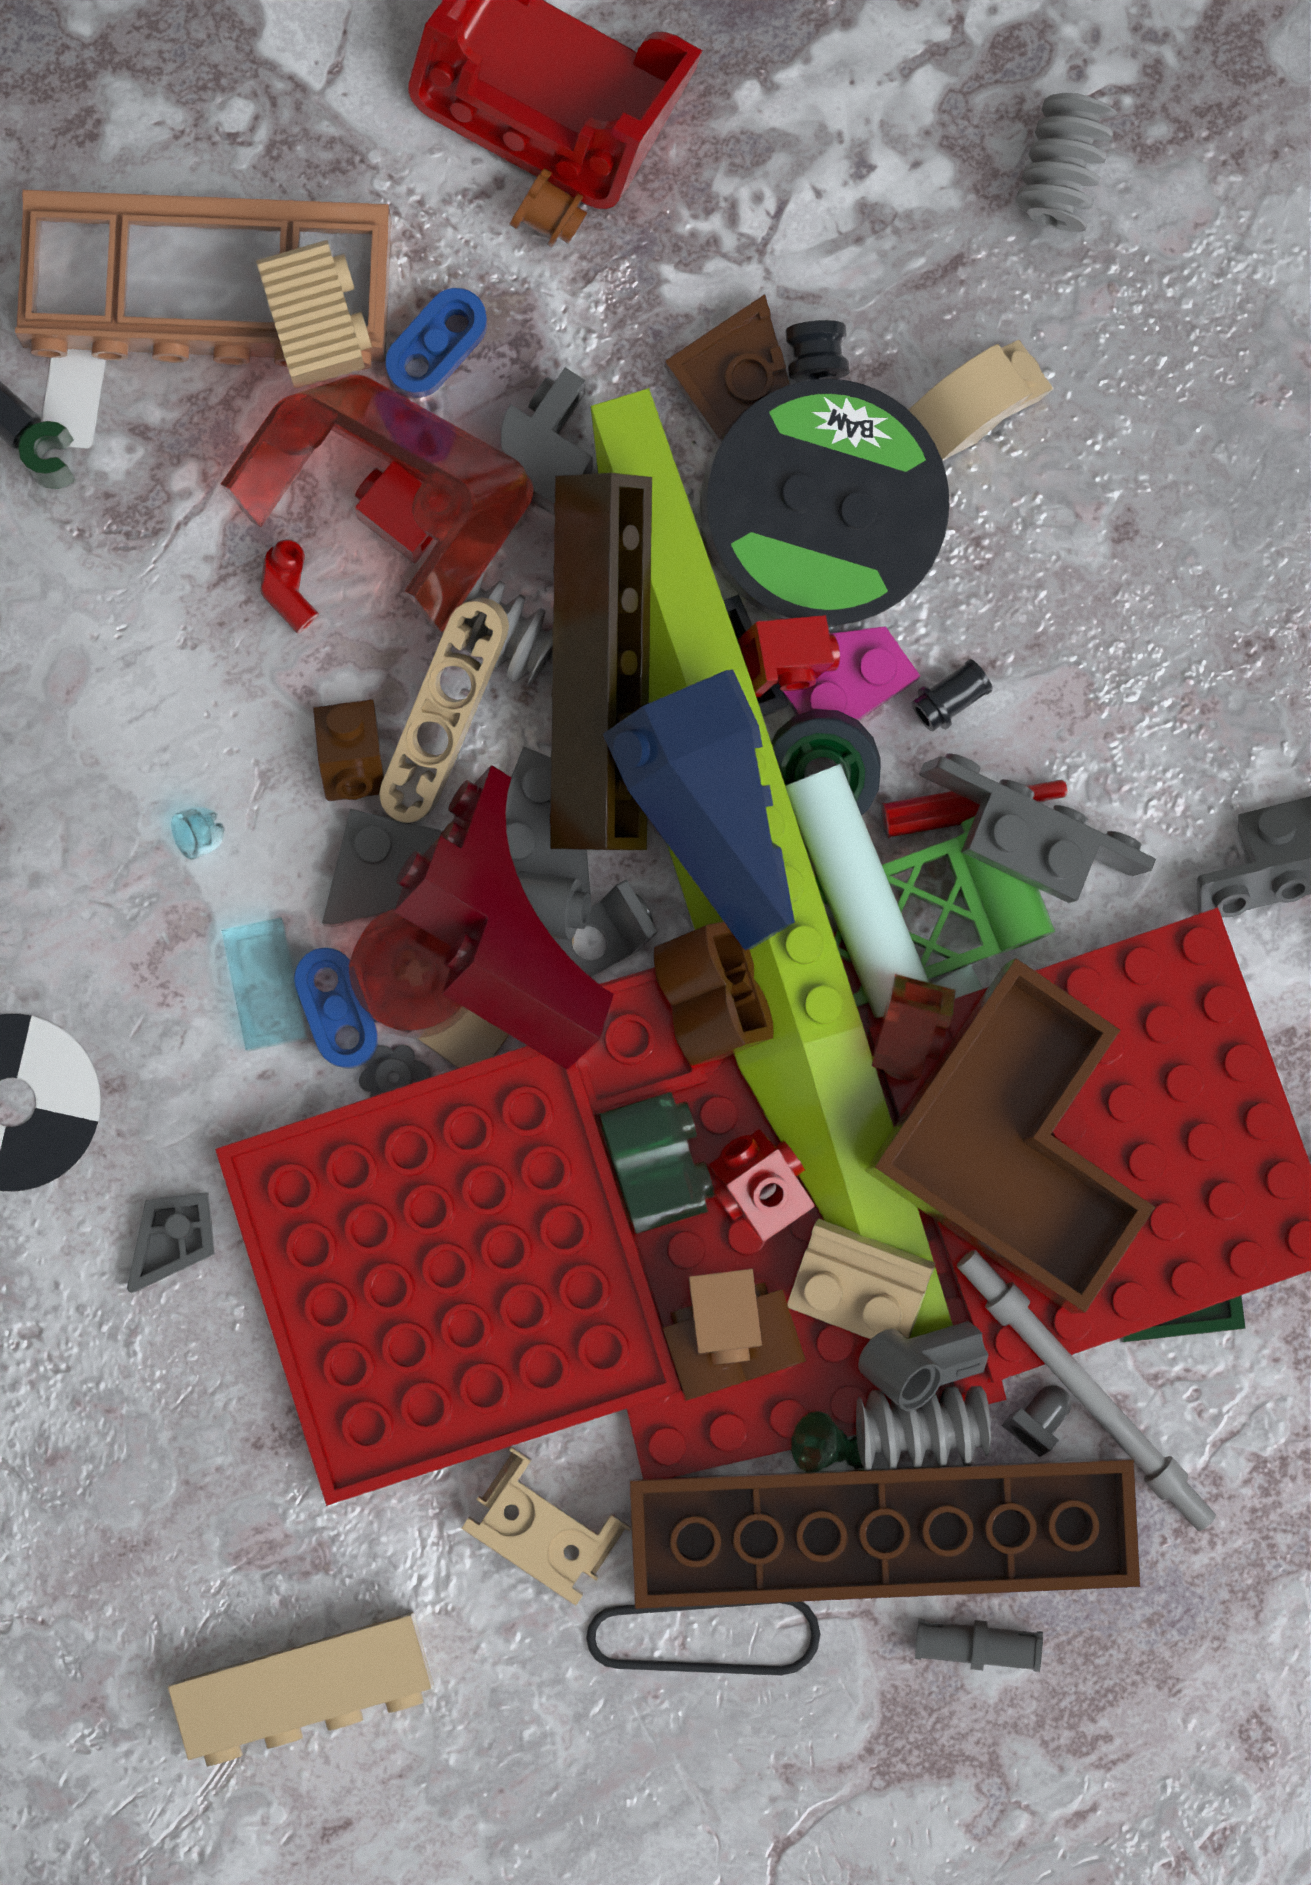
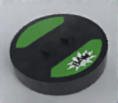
[700,379,950,627]

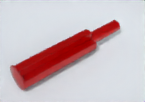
[881,779,1068,839]

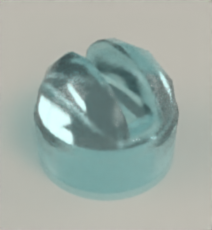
[171,806,225,860]

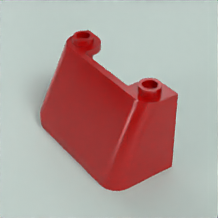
[408,0,703,209]

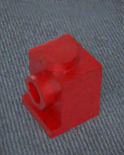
[738,615,840,697]

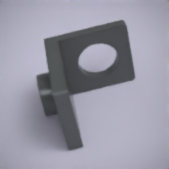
[554,880,657,977]

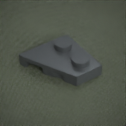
[506,746,591,897]
[322,809,442,928]

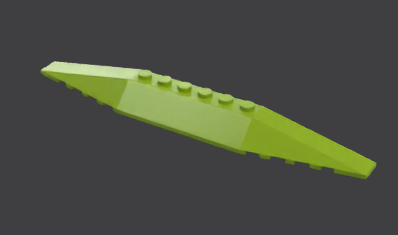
[590,388,953,1338]

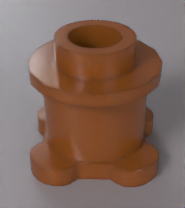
[509,168,587,248]

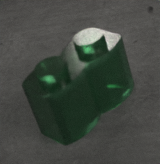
[598,1092,715,1234]

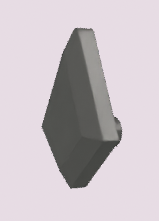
[127,1192,215,1293]

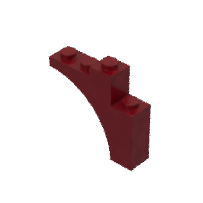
[394,765,614,1070]

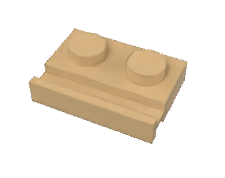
[787,1219,936,1339]

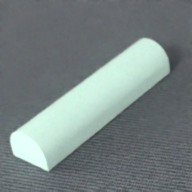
[785,764,934,1018]

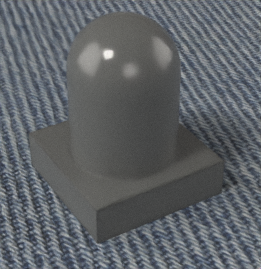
[1001,1385,1072,1457]

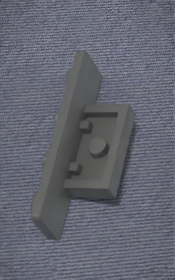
[919,753,1156,903]
[1197,796,1311,917]

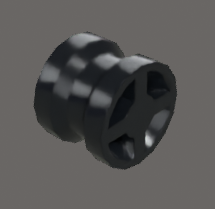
[785,320,850,382]

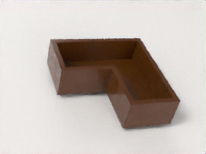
[865,958,1155,1314]

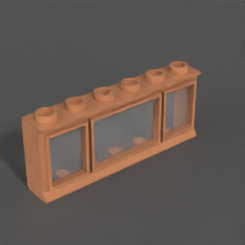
[15,190,392,370]

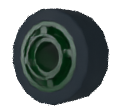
[771,709,881,815]

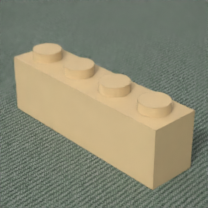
[168,1612,434,1767]

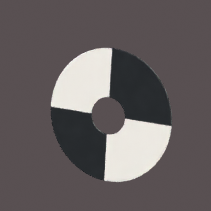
[0,1014,101,1192]

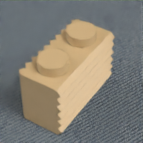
[256,240,372,388]

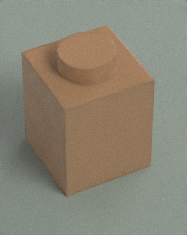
[688,1269,762,1365]

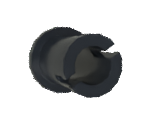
[912,659,993,732]

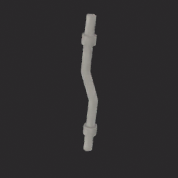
[957,1250,1216,1531]

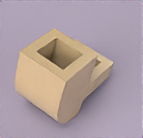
[908,340,1054,460]

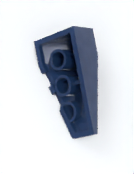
[603,669,795,950]

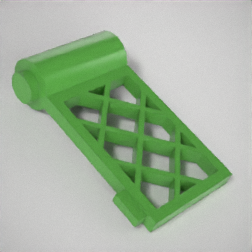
[815,816,1055,1007]

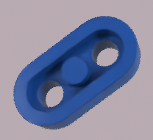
[386,288,487,398]
[294,948,378,1069]

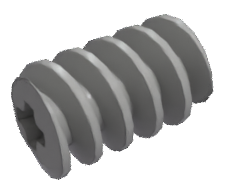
[1015,93,1118,232]
[426,564,553,685]
[856,1386,991,1470]

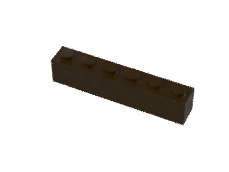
[550,473,652,850]

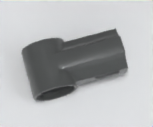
[858,1321,989,1411]

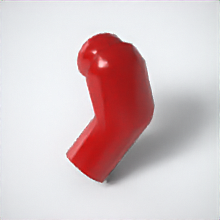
[260,539,319,634]

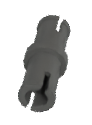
[915,1619,1043,1672]

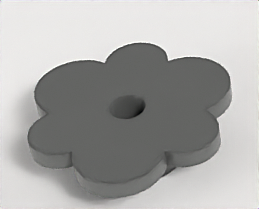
[359,1045,431,1098]

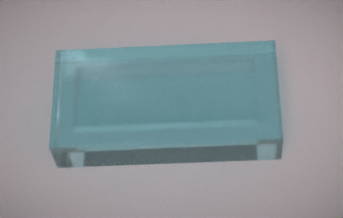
[221,917,308,1052]

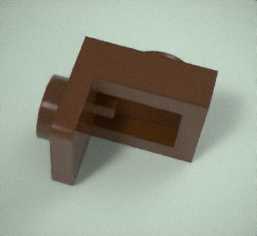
[313,699,384,801]

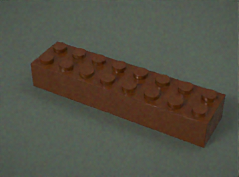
[629,1458,1140,1609]

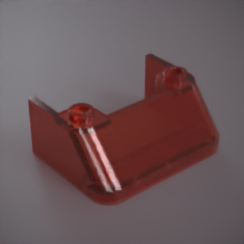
[220,375,533,632]

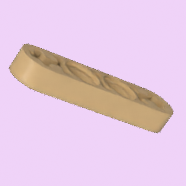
[379,597,509,823]

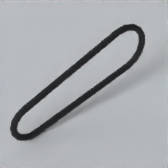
[586,1602,821,1676]

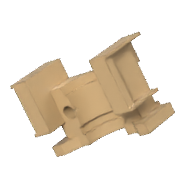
[461,1447,631,1606]

